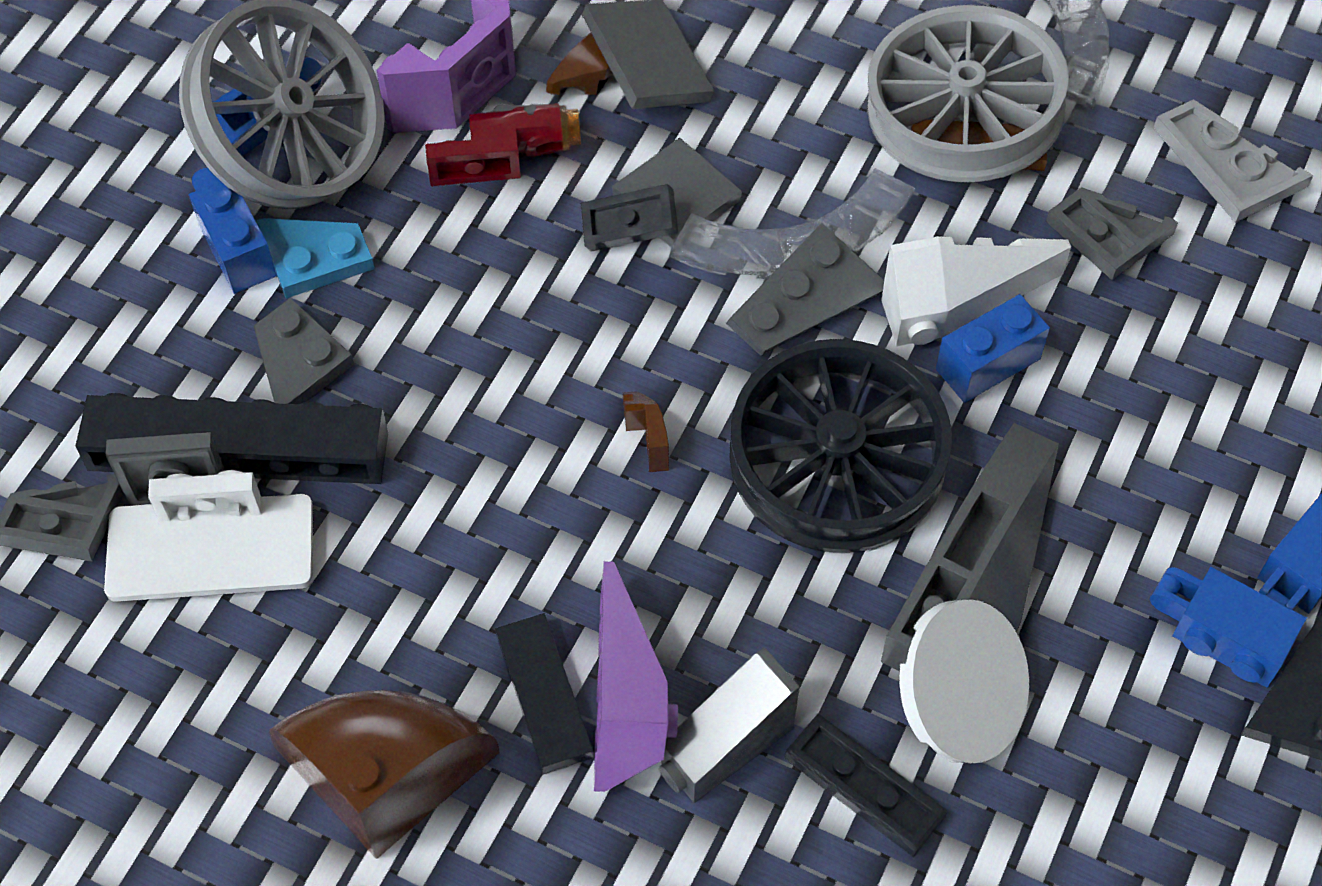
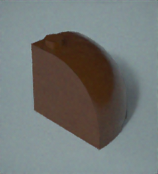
[269,690,500,859]

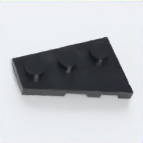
[1241,613,1322,760]

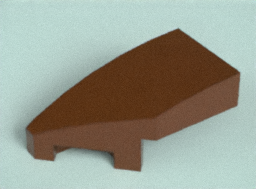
[546,33,613,95]
[623,391,669,472]

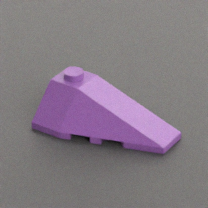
[594,561,678,792]

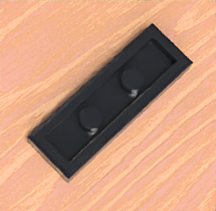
[495,613,594,774]
[784,713,947,857]

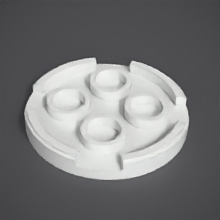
[900,600,1029,763]

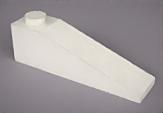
[881,237,1071,346]

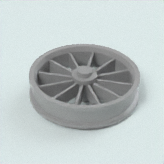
[179,0,384,209]
[868,5,1069,182]

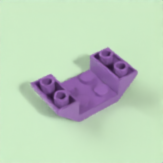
[376,0,516,133]

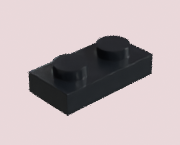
[581,184,678,252]

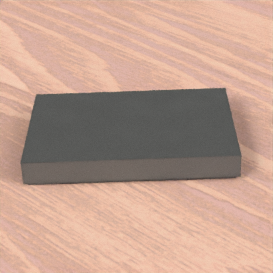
[582,0,714,109]

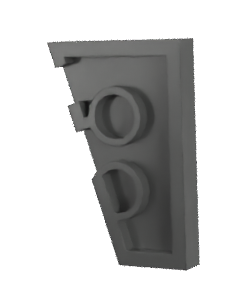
[726,223,884,356]

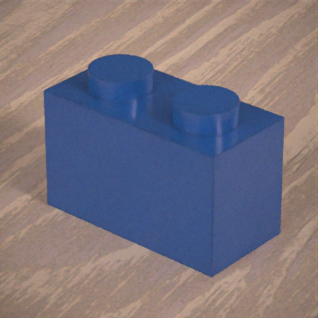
[936,294,1050,403]

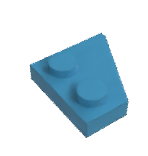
[256,218,375,299]

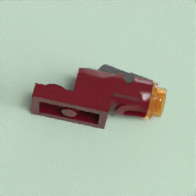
[425,103,581,186]

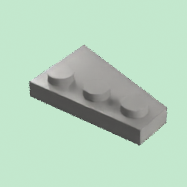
[1153,99,1314,223]

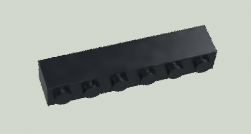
[75,393,388,484]

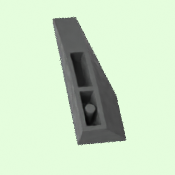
[881,423,1059,671]

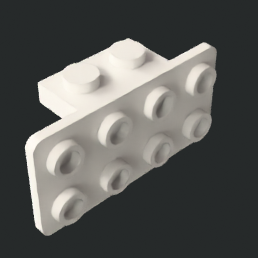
[104,470,313,602]

